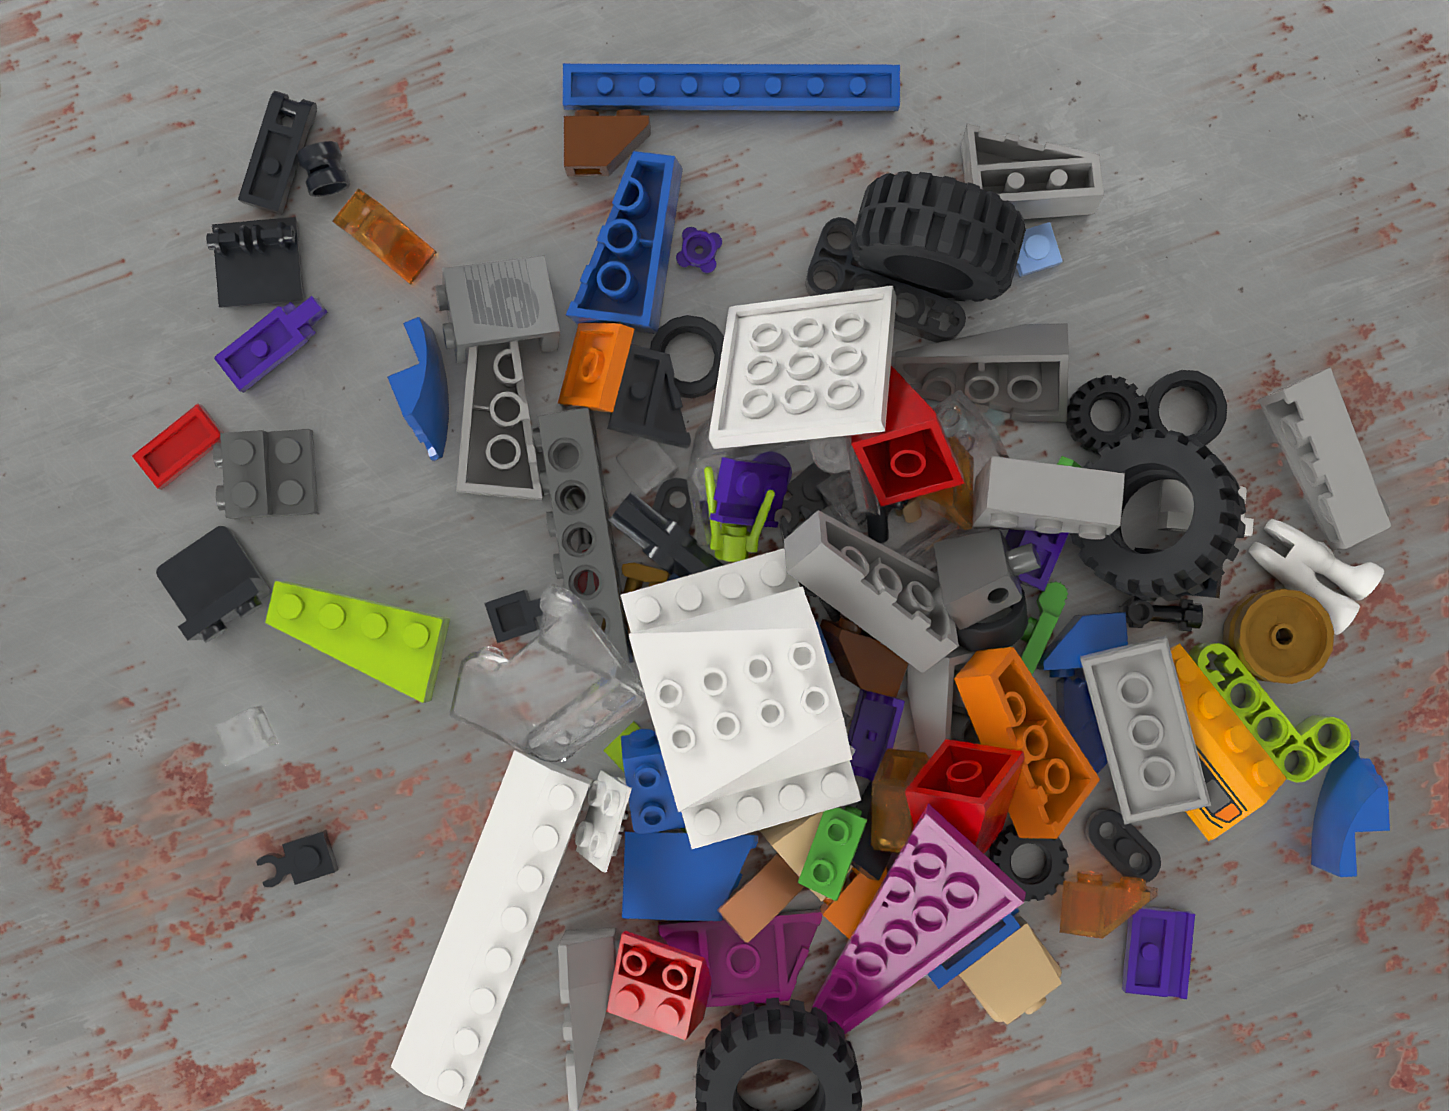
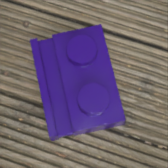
[709,457,790,528]
[1122,905,1195,999]

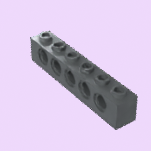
[533,408,634,672]

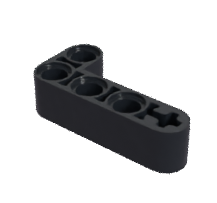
[805,217,966,343]

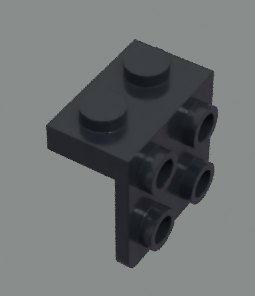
[156,526,272,643]

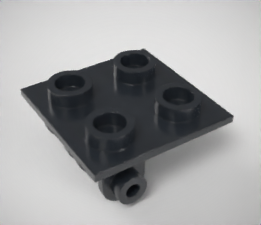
[206,217,303,308]

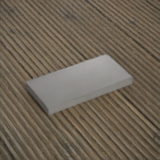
[1080,636,1211,824]

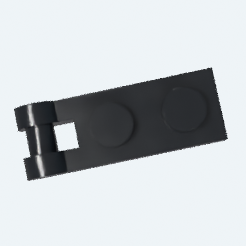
[238,91,317,215]

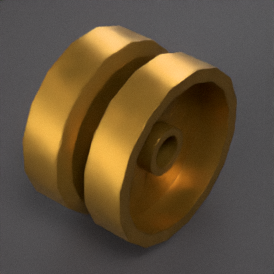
[1223,589,1334,684]

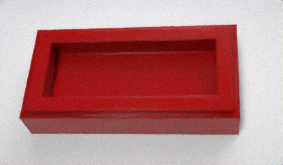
[132,404,224,490]

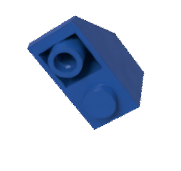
[1037,612,1128,678]

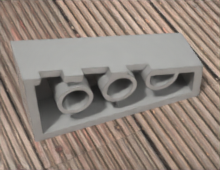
[1258,367,1392,550]
[784,510,959,673]

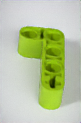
[1189,642,1351,783]

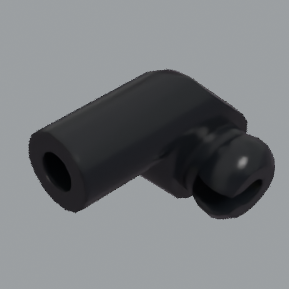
[866,495,909,543]

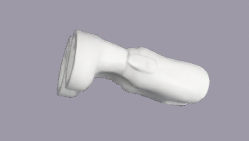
[1248,519,1384,635]

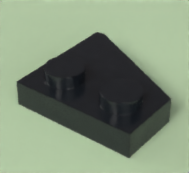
[607,344,691,449]

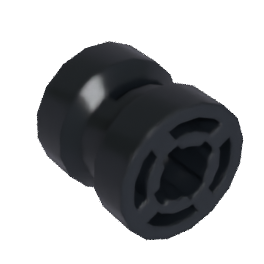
[297,141,350,197]

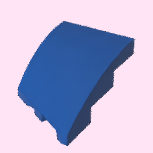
[387,317,449,461]
[1311,739,1390,877]
[622,832,758,921]

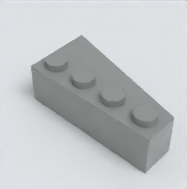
[456,341,543,500]

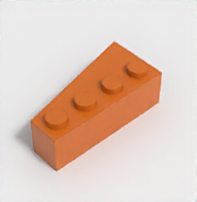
[954,647,1100,839]

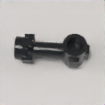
[1119,596,1203,631]

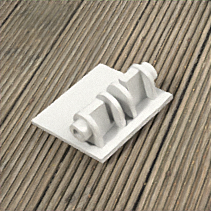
[575,770,632,872]

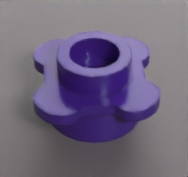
[676,227,722,273]

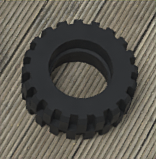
[850,171,1026,302]
[1070,429,1246,602]
[695,998,863,1111]

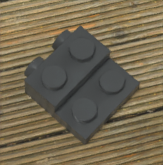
[213,429,318,519]

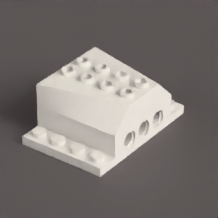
[620,548,861,849]

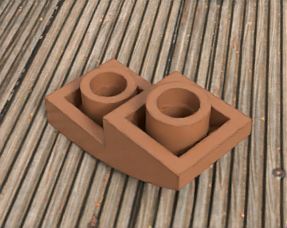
[717,852,805,943]

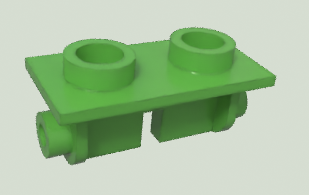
[798,805,867,901]

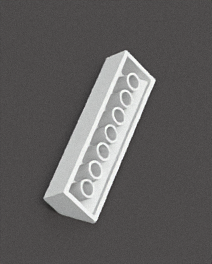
[391,749,593,1110]

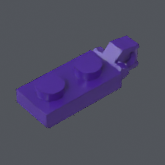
[214,296,328,393]

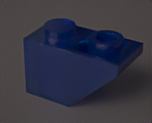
[1056,676,1108,774]

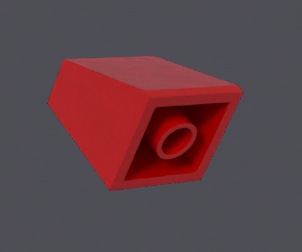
[851,366,965,507]
[905,739,1025,854]

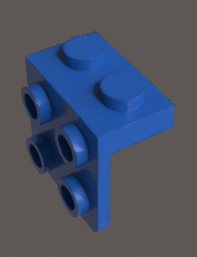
[621,729,686,834]

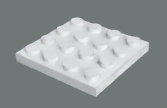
[709,286,897,449]

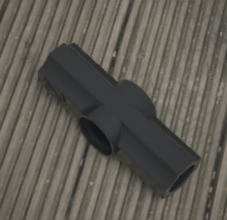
[608,491,724,578]

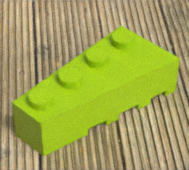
[265,581,450,703]

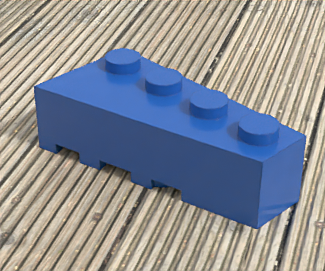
[566,151,683,334]

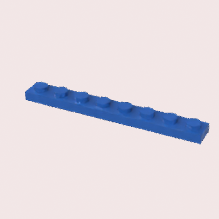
[563,63,900,111]

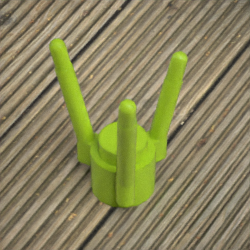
[704,466,775,562]

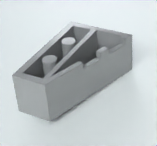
[961,123,1104,219]
[971,456,1125,539]

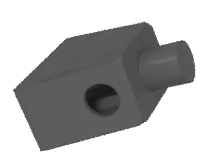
[933,529,1041,630]

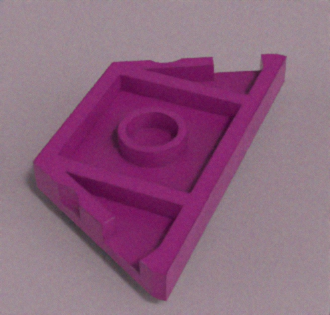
[658,909,822,1007]

